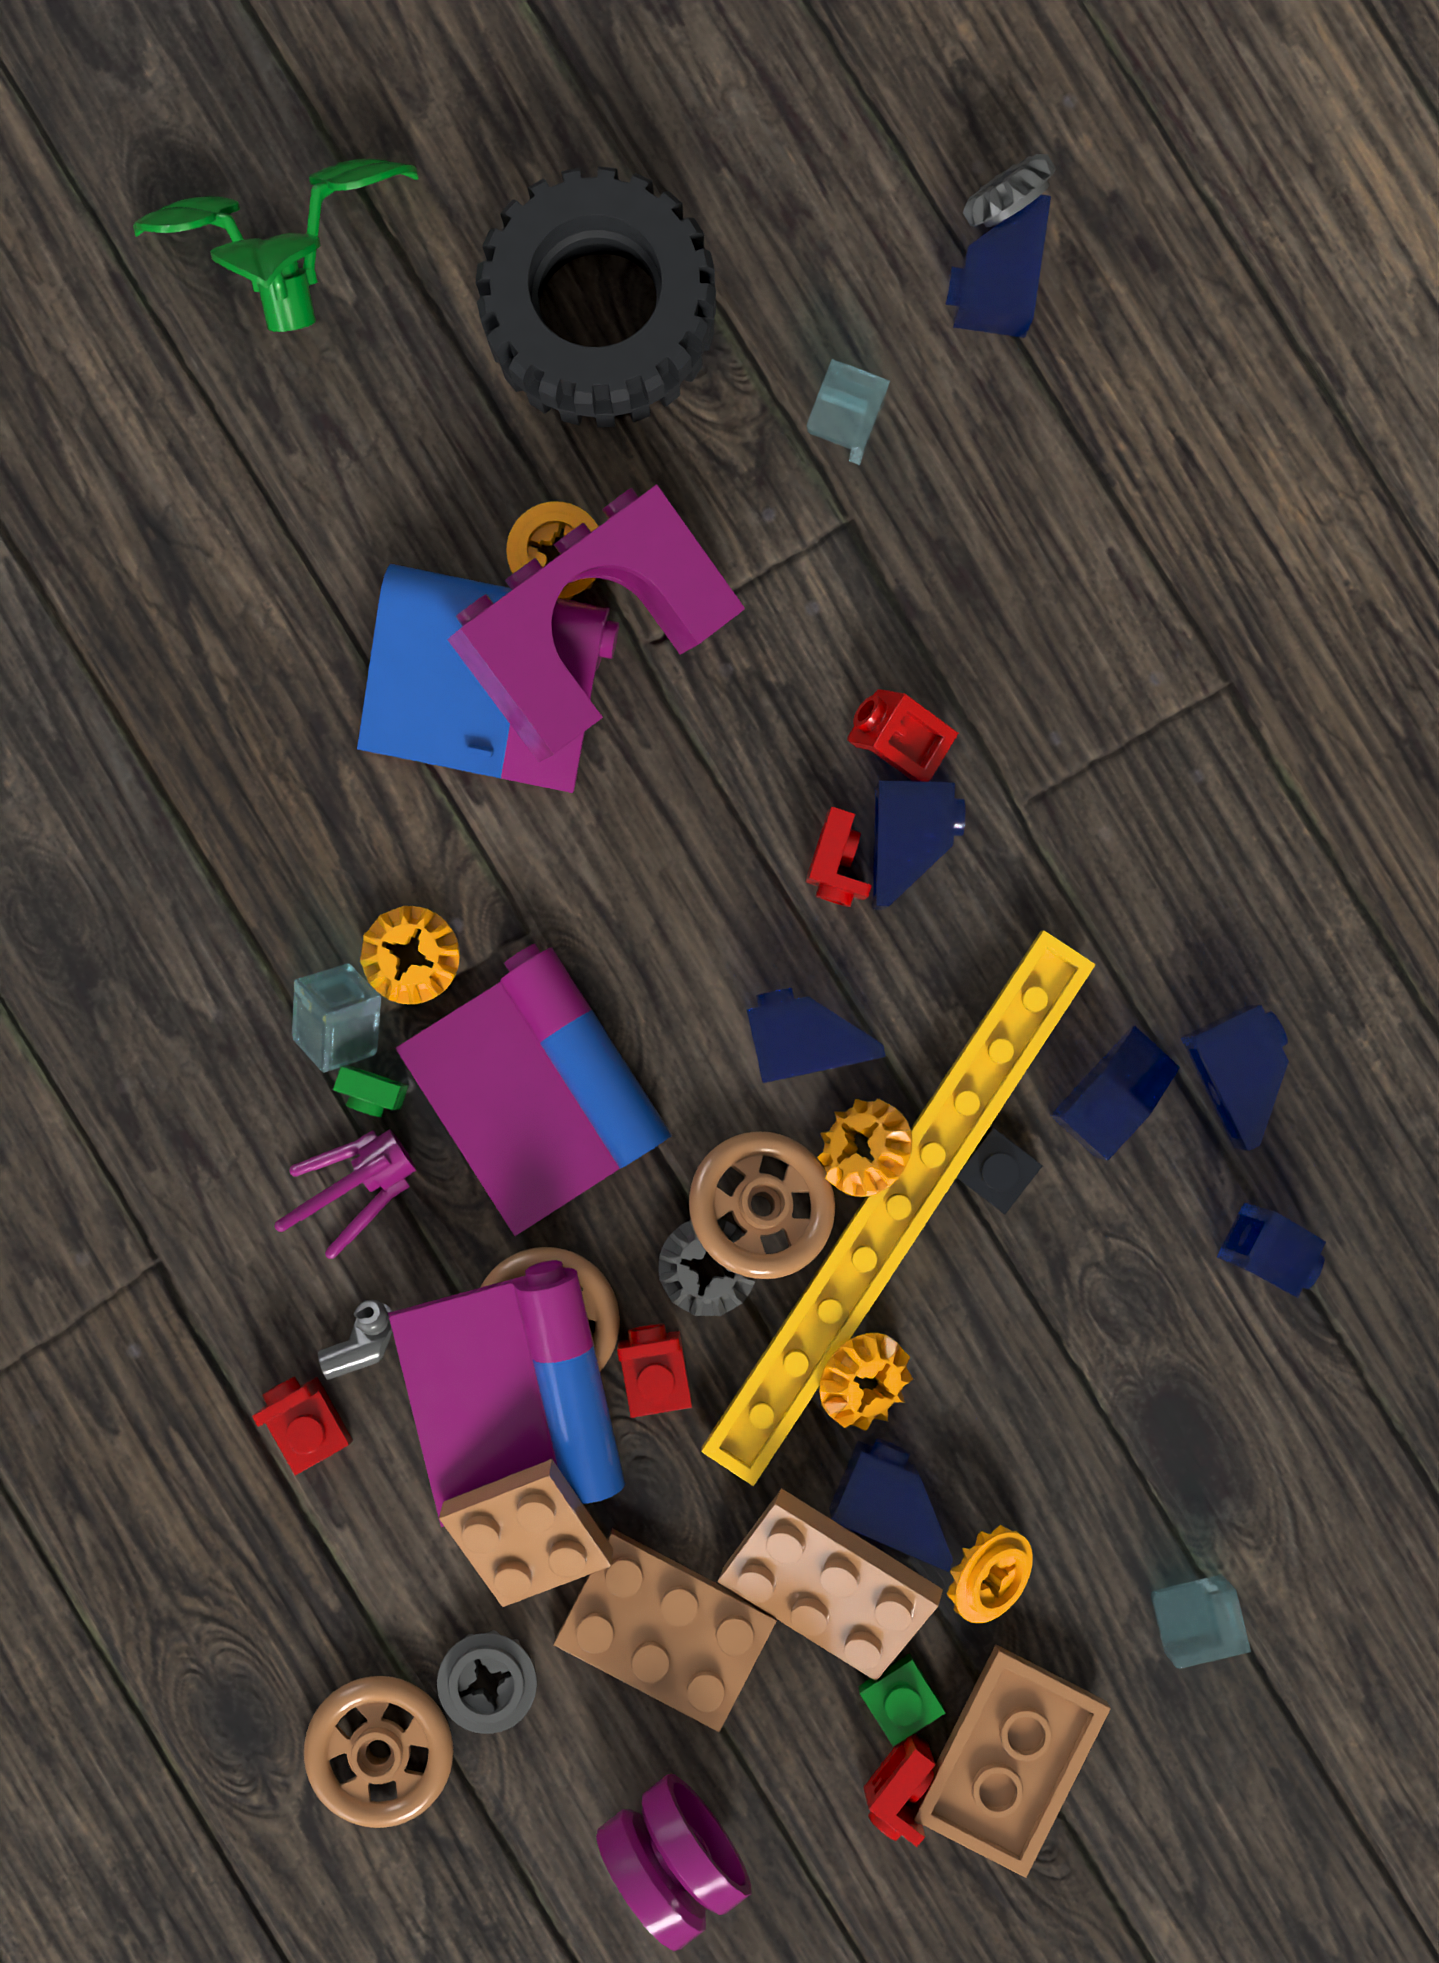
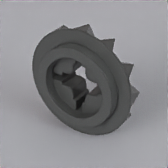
[963,154,1056,227]
[659,1219,756,1316]
[437,1630,538,1734]

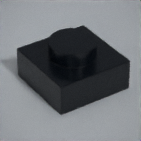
[956,1127,1043,1215]

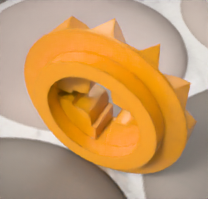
[506,501,599,600]
[360,906,460,1004]
[817,1098,912,1197]
[819,1333,913,1431]
[946,1525,1033,1623]

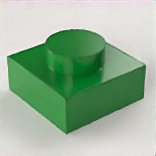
[333,1066,409,1117]
[858,1653,946,1747]

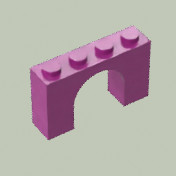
[447,484,745,762]

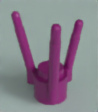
[274,1129,417,1259]

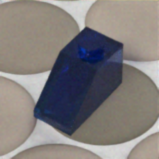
[945,194,1051,338]
[872,781,965,910]
[746,988,886,1083]
[1180,1005,1289,1151]
[1050,1025,1180,1161]
[1217,1202,1326,1298]
[829,1438,953,1572]

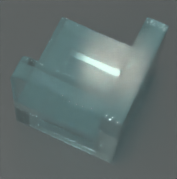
[807,359,890,465]
[292,963,381,1073]
[1151,1575,1251,1669]

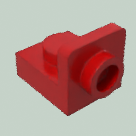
[847,689,959,786]
[805,806,872,907]
[617,1324,692,1418]
[252,1376,353,1476]
[863,1733,935,1847]

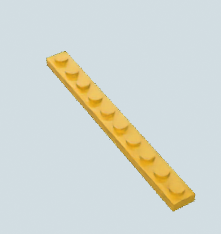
[701,930,1096,1486]

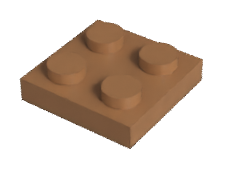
[439,1459,613,1607]

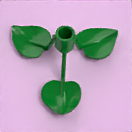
[133,159,418,332]

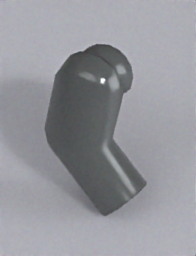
[318,1299,393,1380]

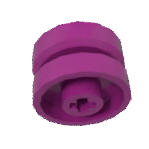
[596,1774,752,1951]

